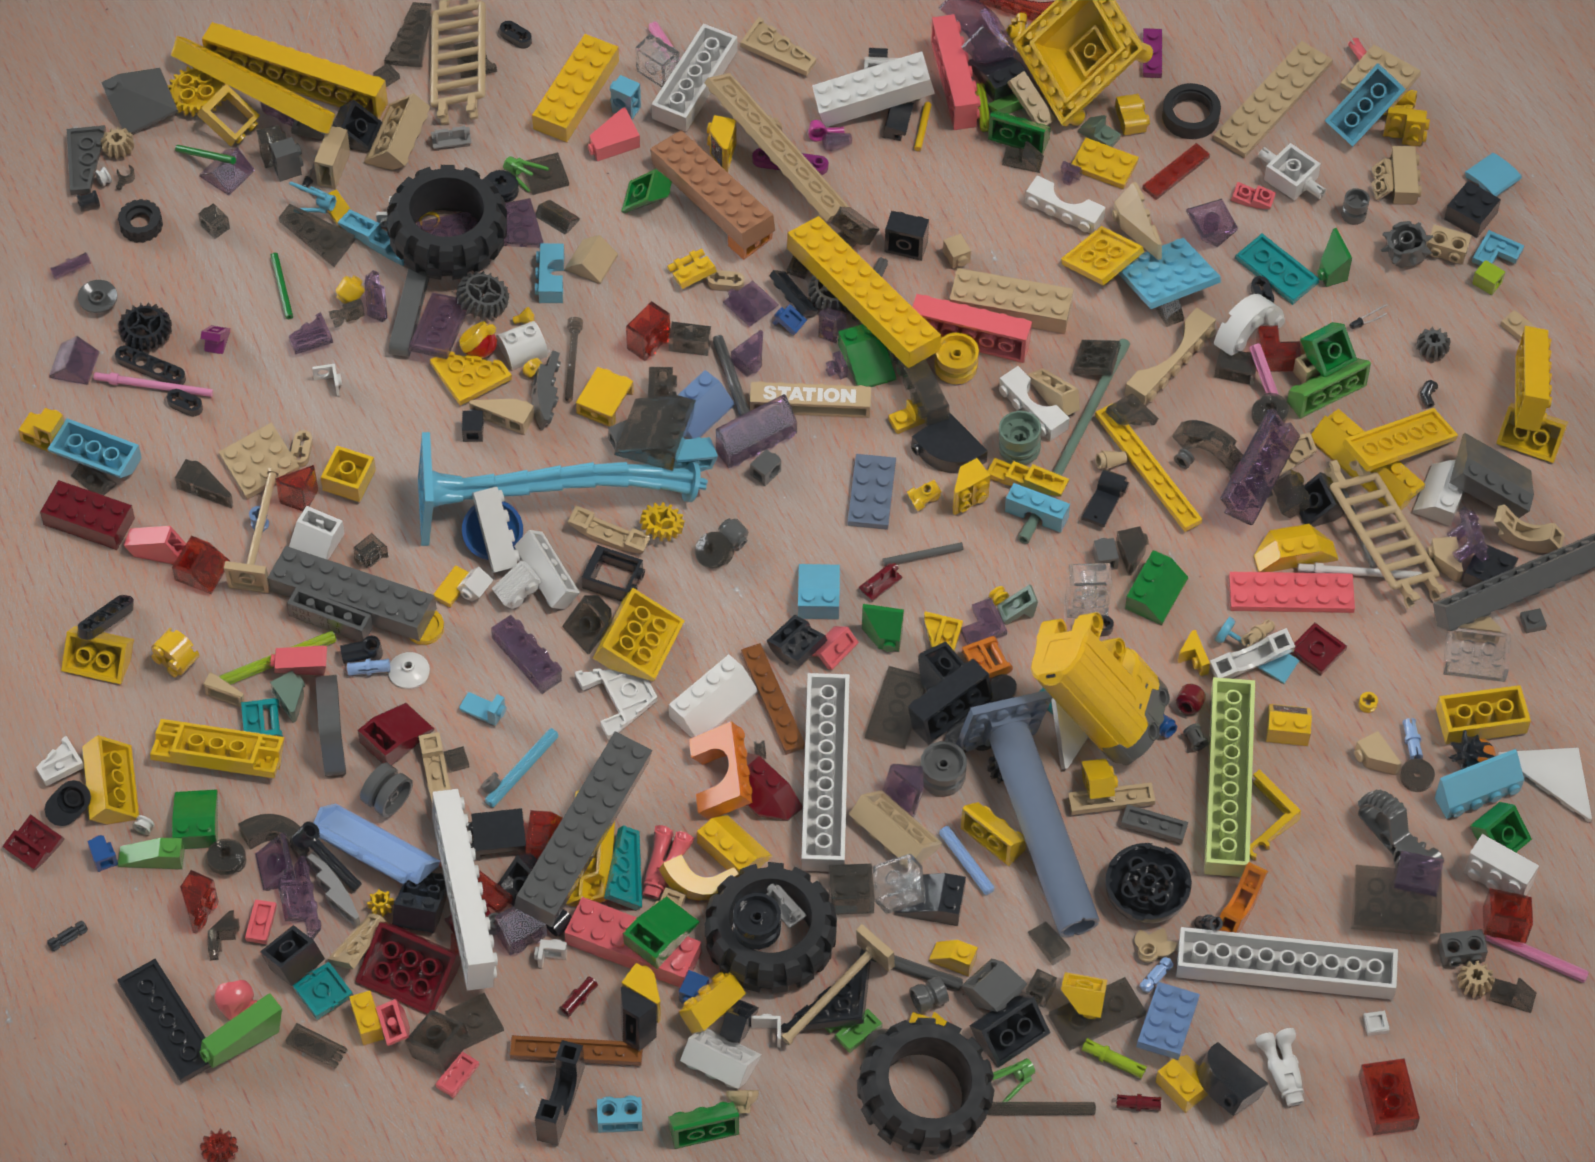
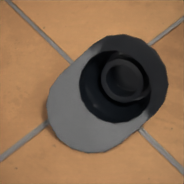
[44,780,91,826]

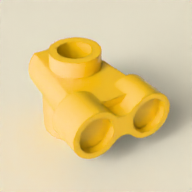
[1005,13,1027,46]
[906,479,942,512]

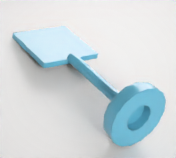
[1215,616,1300,684]

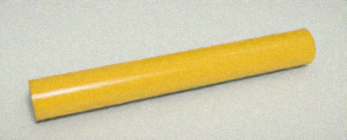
[914,102,932,151]

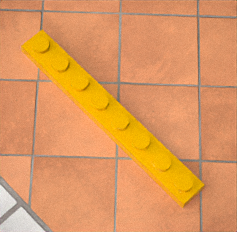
[1095,404,1202,532]

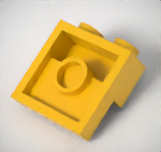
[1383,107,1430,147]

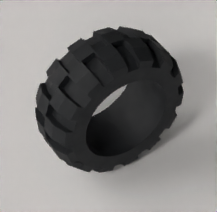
[387,165,507,280]
[704,862,837,994]
[857,1018,995,1155]

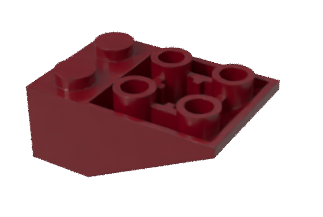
[358,703,435,765]

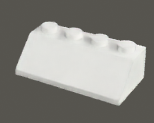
[669,654,758,738]

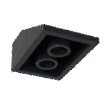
[967,47,1029,101]
[894,873,966,926]

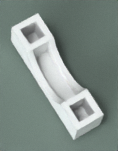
[1025,175,1106,234]
[999,366,1070,441]
[1210,628,1295,679]

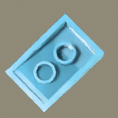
[798,564,840,619]

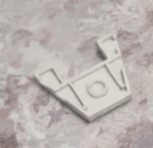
[575,669,657,740]

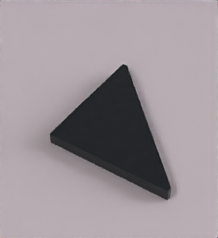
[781,960,871,1033]

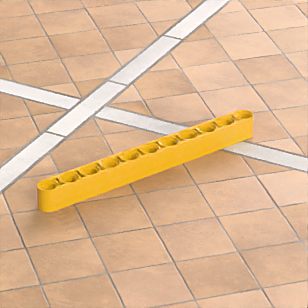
[171,36,335,134]

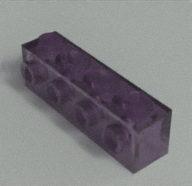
[491,615,562,694]

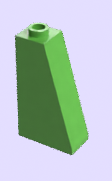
[200,993,282,1068]

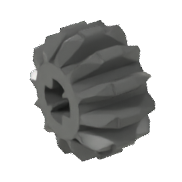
[1416,326,1451,361]

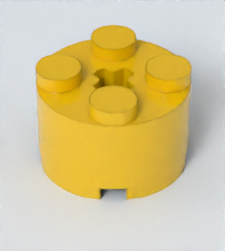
[151,628,200,678]

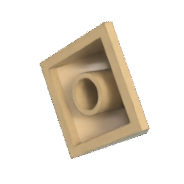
[565,235,618,284]

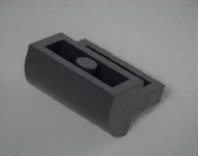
[766,615,827,667]

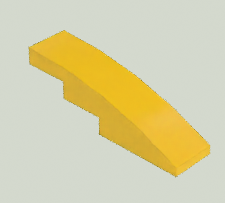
[987,458,1069,497]

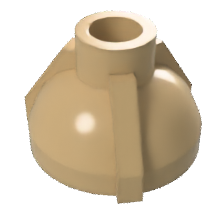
[726,1090,759,1113]

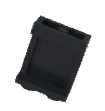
[468,808,527,860]

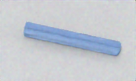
[939,826,994,895]

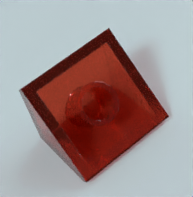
[275,465,318,511]

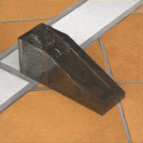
[175,459,233,508]

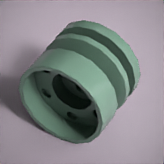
[999,411,1041,465]

